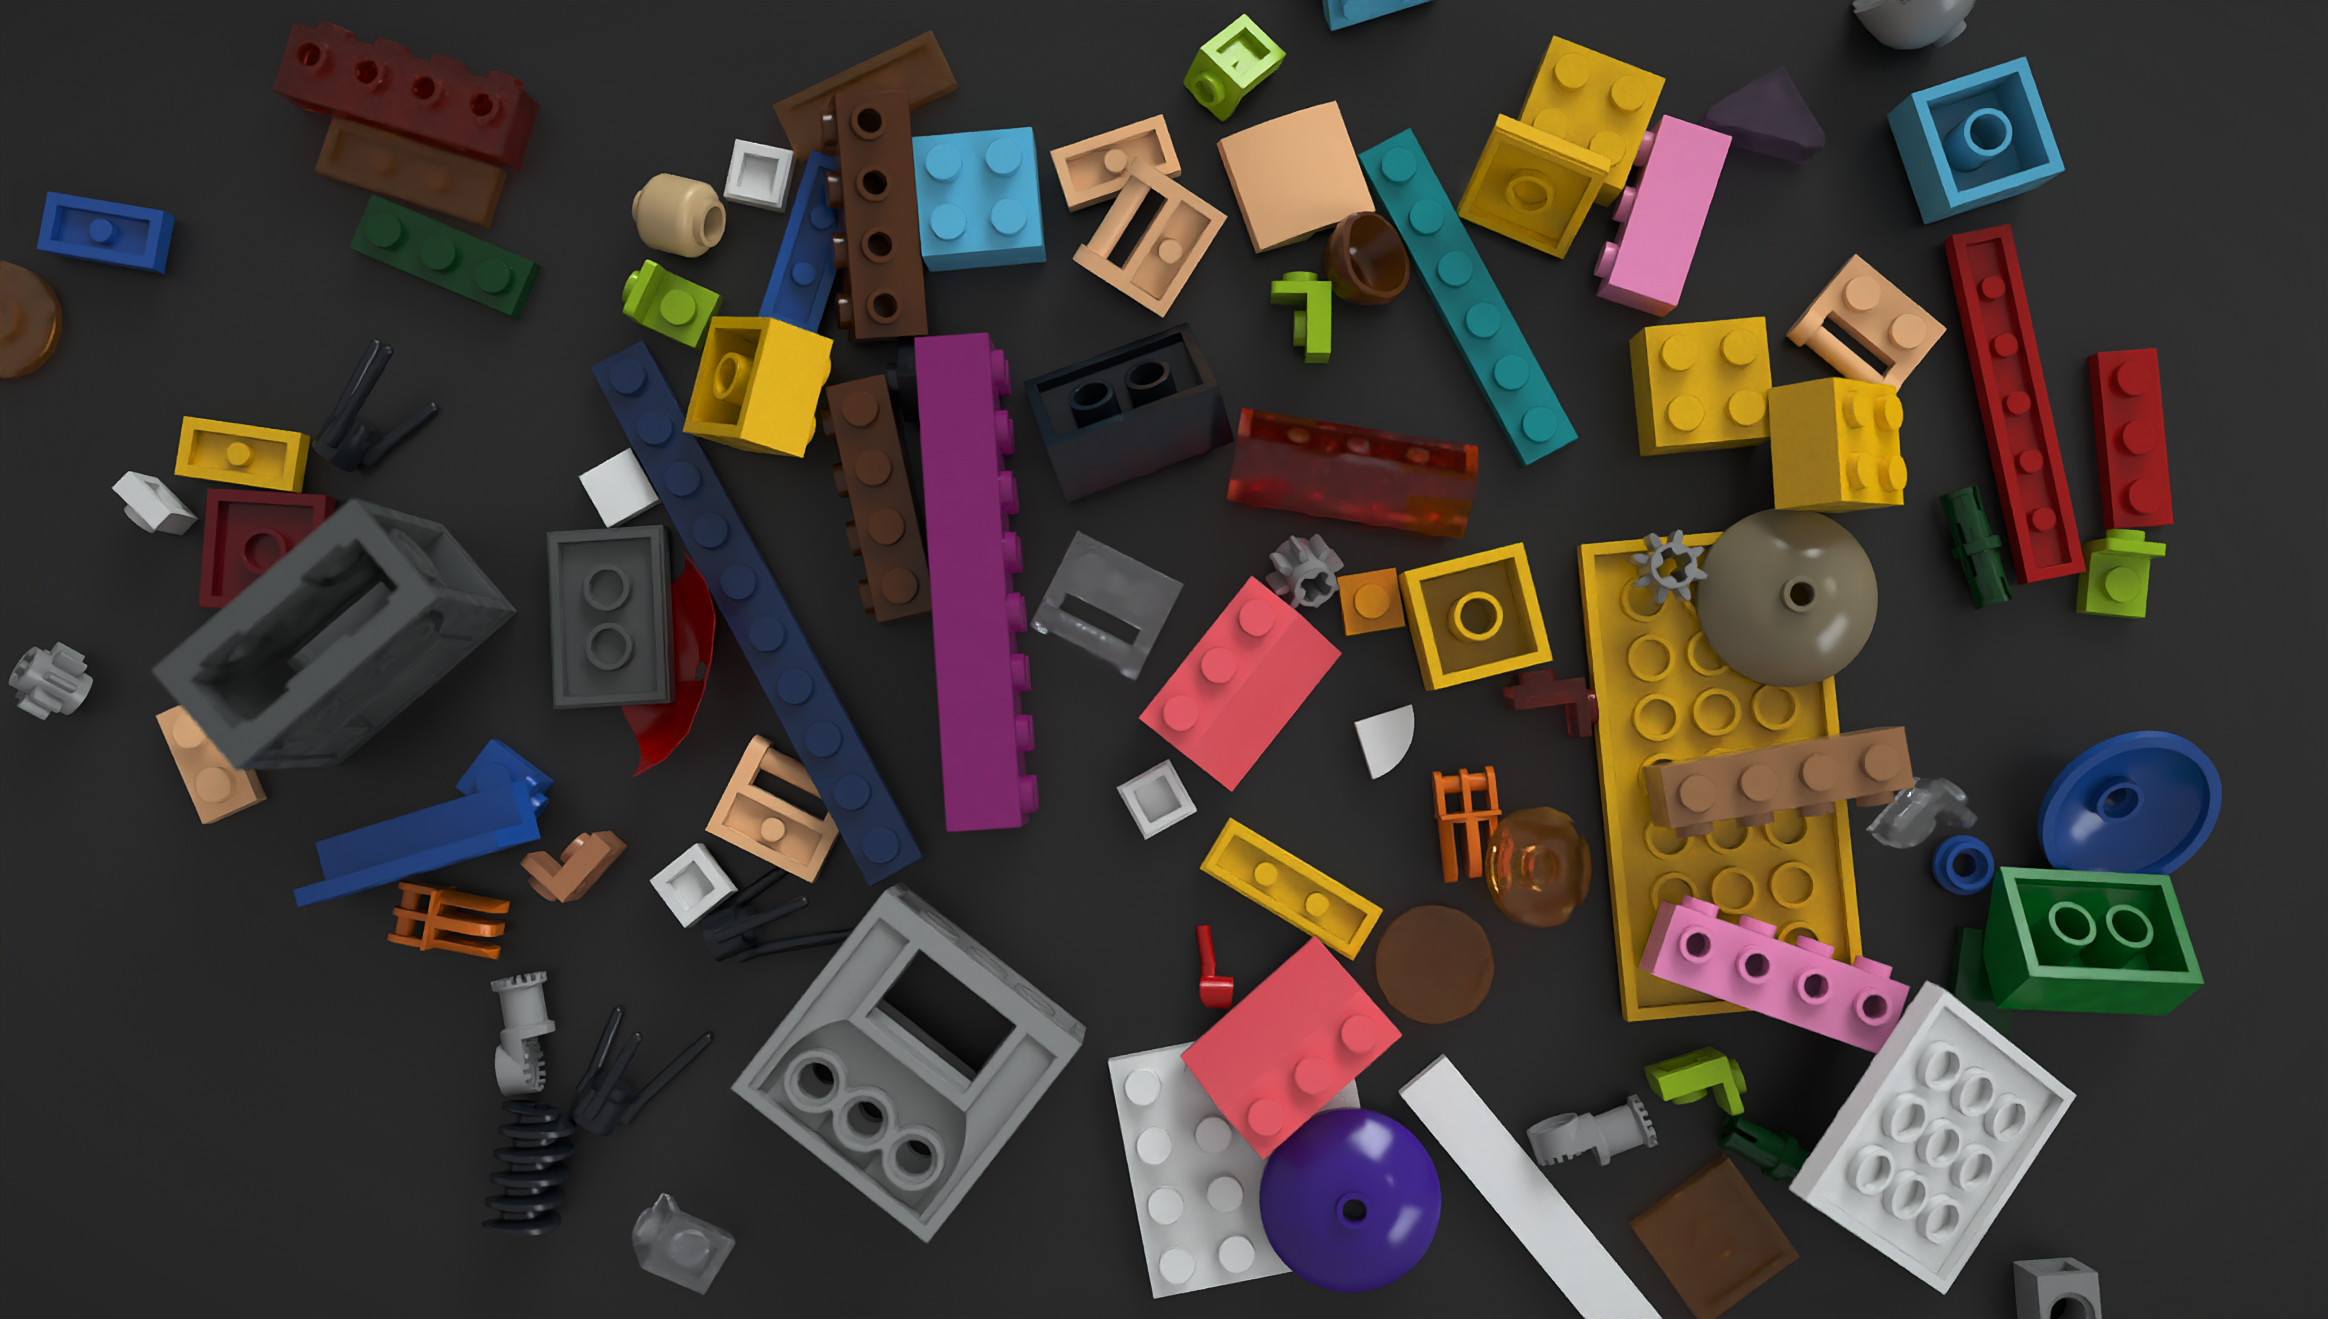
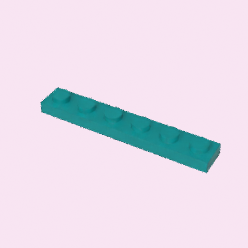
[1357,128,1579,468]

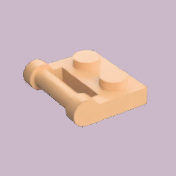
[1072,156,1228,317]
[1786,254,1947,393]
[705,734,840,883]

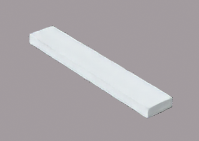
[1398,1053,1662,1319]

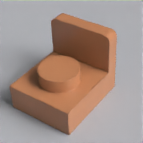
[520,831,628,903]

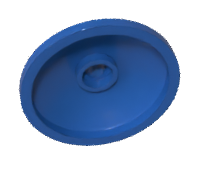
[2037,731,2222,875]

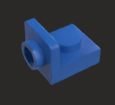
[455,739,554,820]

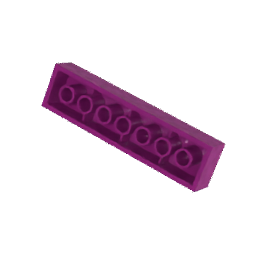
[914,333,1039,832]

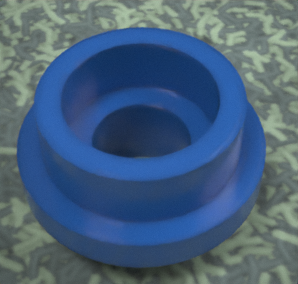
[1932,835,1994,895]

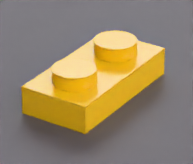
[174,416,311,494]

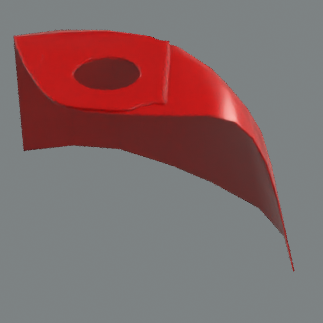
[621,552,716,777]

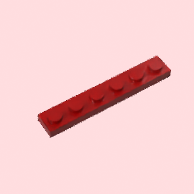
[1944,224,2086,585]

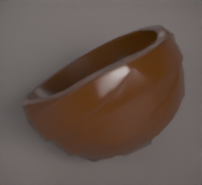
[1323,211,1410,306]

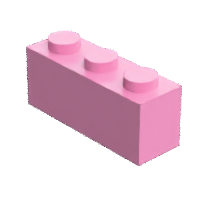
[1594,114,1732,318]

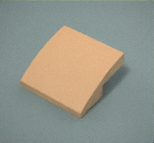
[1217,101,1376,254]

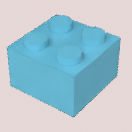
[1887,56,2065,225]
[912,127,1046,272]

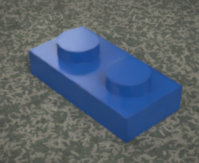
[37,191,175,274]

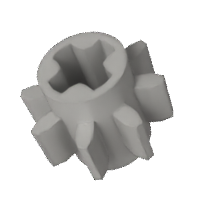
[1627,530,1707,605]
[1265,534,1344,609]
[9,642,93,720]

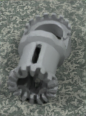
[491,971,556,1097]
[1527,1094,1658,1166]

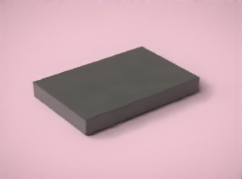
[547,525,676,710]

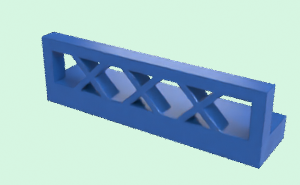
[293,780,541,907]

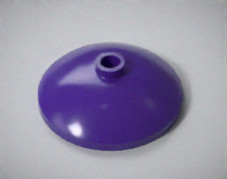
[1259,1107,1441,1292]

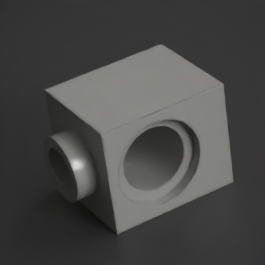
[2013,1257,2102,1319]

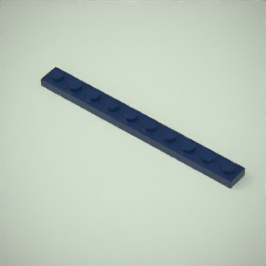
[590,340,926,887]

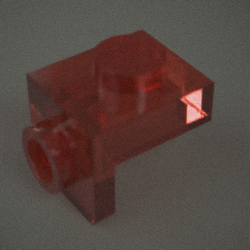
[1503,669,1599,738]

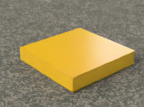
[1456,114,1612,259]

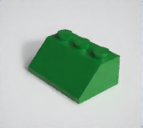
[1982,867,2204,1015]

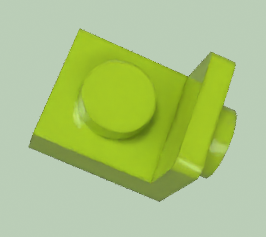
[1183,14,1286,121]
[622,259,724,352]
[1270,272,1332,363]
[2076,529,2166,619]
[1643,1045,1747,1116]

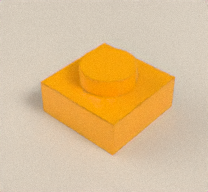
[1336,568,1405,637]

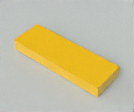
[1199,817,1383,961]

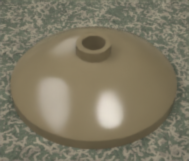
[1695,508,1878,687]

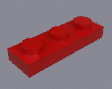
[2088,348,2174,531]

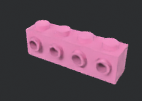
[1639,894,1910,1054]

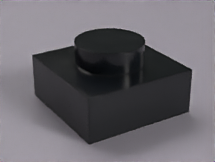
[887,336,922,422]

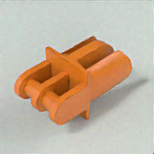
[1432,766,1504,883]
[387,880,510,960]

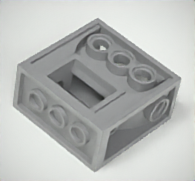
[731,882,1087,1243]

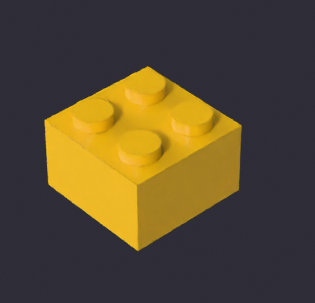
[1517,35,1666,208]
[682,316,833,458]
[1629,316,1772,456]
[1767,377,1907,513]
[1397,542,1553,691]

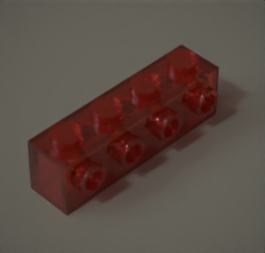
[273,21,540,172]
[1227,408,1478,539]

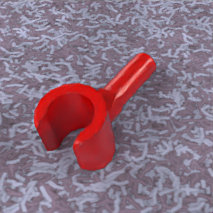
[1195,925,1234,1009]

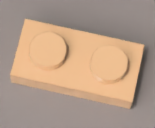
[1050,114,1181,213]
[156,705,267,824]

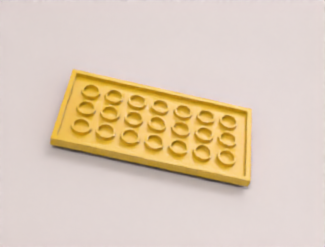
[1577,532,1863,1022]

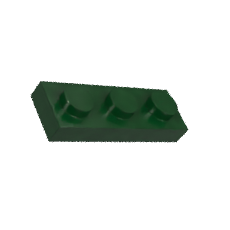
[349,194,541,320]

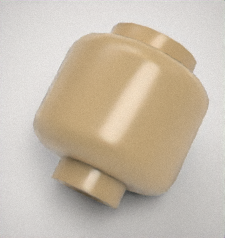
[632,173,726,258]

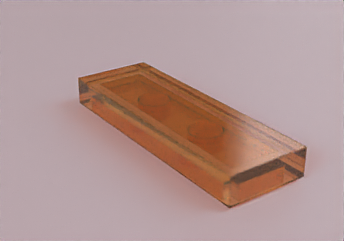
[772,30,958,163]
[315,116,507,229]

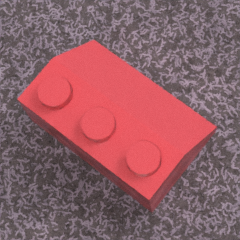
[1139,576,1342,792]
[1180,935,1402,1159]

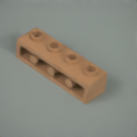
[1643,726,1915,838]

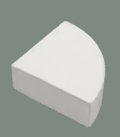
[1353,705,1414,779]

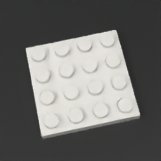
[1788,981,2077,1295]
[1108,1041,1365,1299]

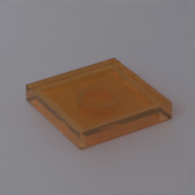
[1628,1154,1800,1319]

